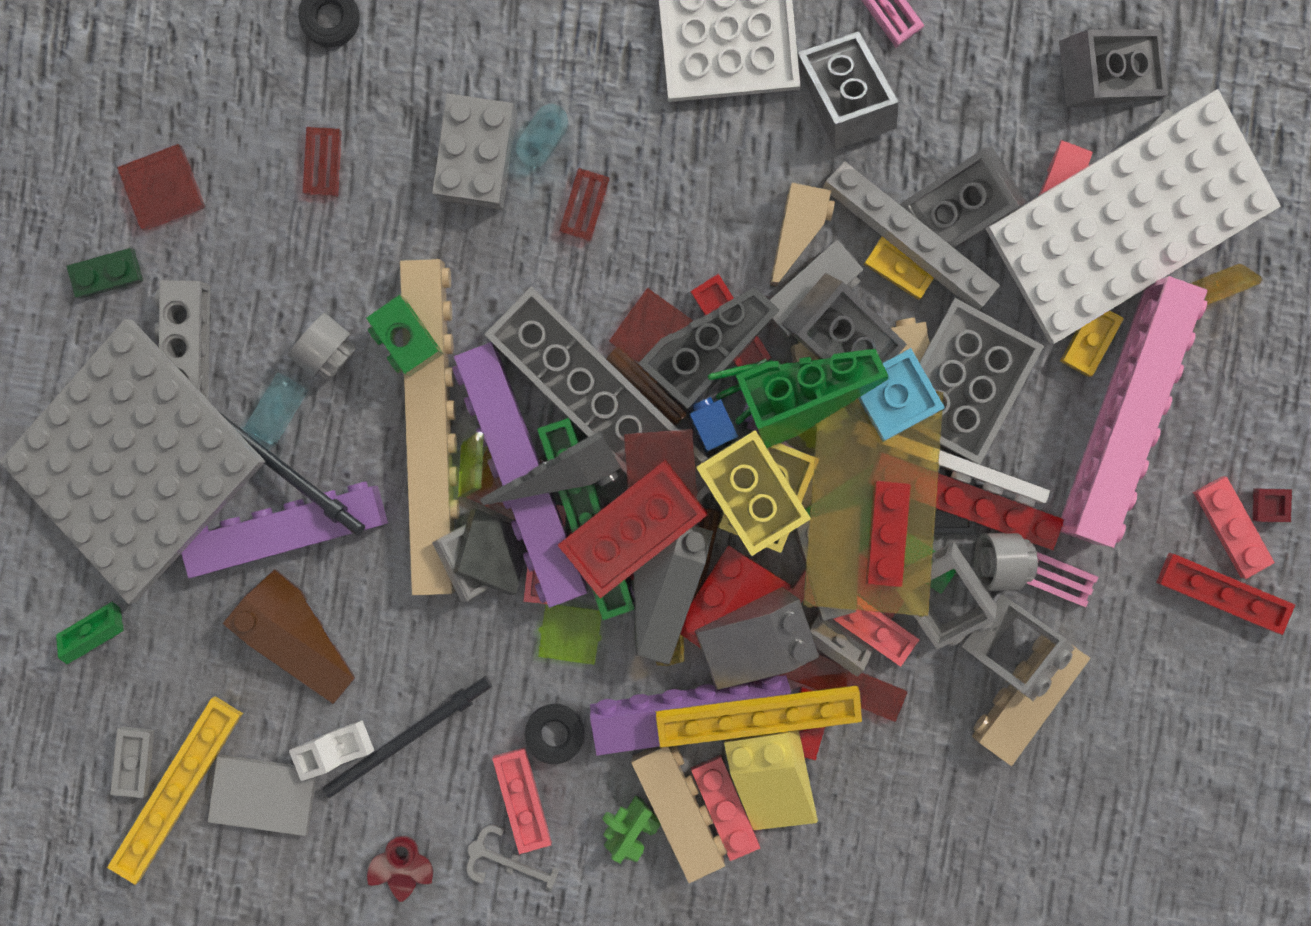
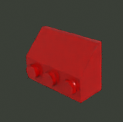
[680,546,792,648]

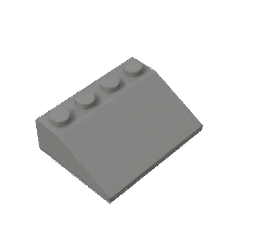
[909,298,1044,465]

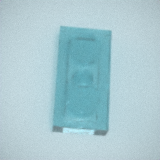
[244,372,309,446]

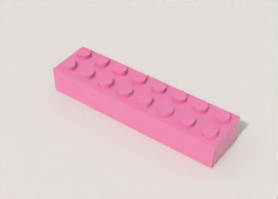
[1060,276,1208,548]

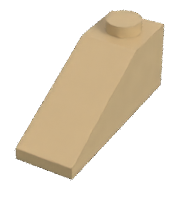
[770,183,835,287]

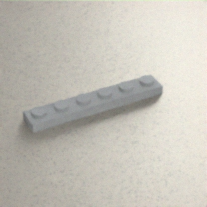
[822,161,1000,310]

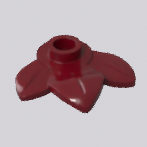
[367,836,433,902]

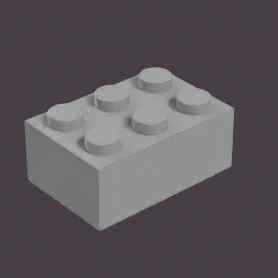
[432,93,517,210]

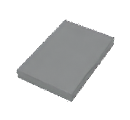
[208,754,317,836]

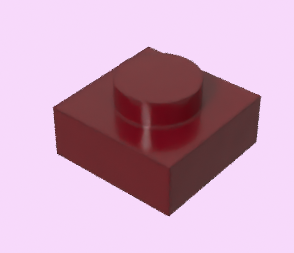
[1253,488,1292,522]

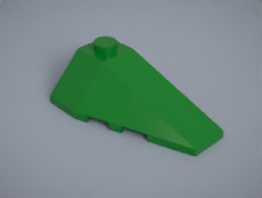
[736,349,889,448]

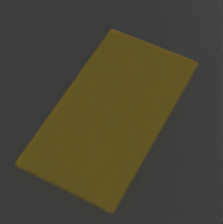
[803,391,944,617]

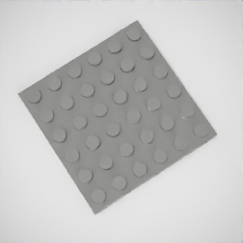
[0,319,265,604]

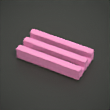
[861,0,925,48]
[1026,552,1098,607]

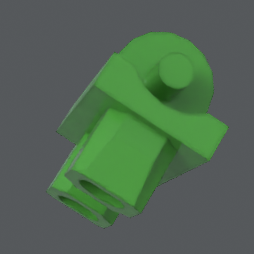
[602,795,661,864]

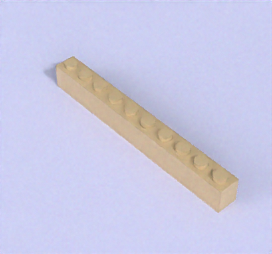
[400,259,460,595]

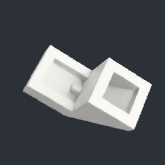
[289,720,374,781]

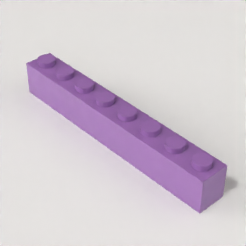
[452,342,589,608]

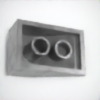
[1059,29,1168,107]
[798,31,899,150]
[899,146,1026,248]
[781,273,907,363]
[694,587,819,690]

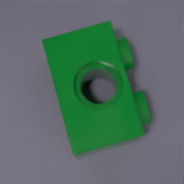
[366,295,444,376]

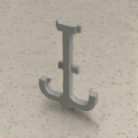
[466,824,560,891]

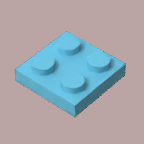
[858,348,945,442]

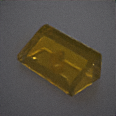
[1190,264,1263,305]

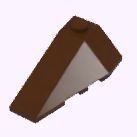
[222,569,355,704]

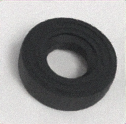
[298,0,360,47]
[525,704,584,764]

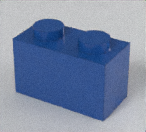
[688,397,738,451]

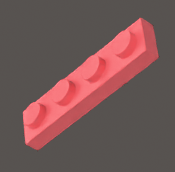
[792,569,920,667]

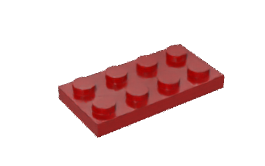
[558,460,708,598]

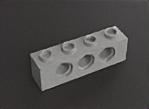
[155,280,211,401]

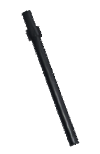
[219,412,365,536]
[323,676,492,798]

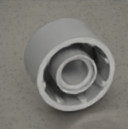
[287,312,356,379]
[974,533,1038,591]

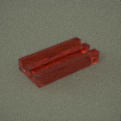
[303,127,342,197]
[559,168,610,242]

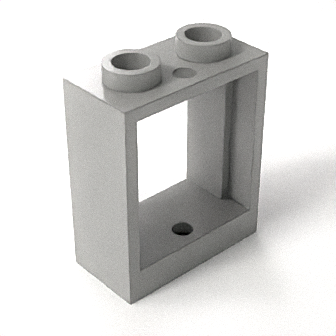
[894,542,997,650]
[961,594,1075,701]

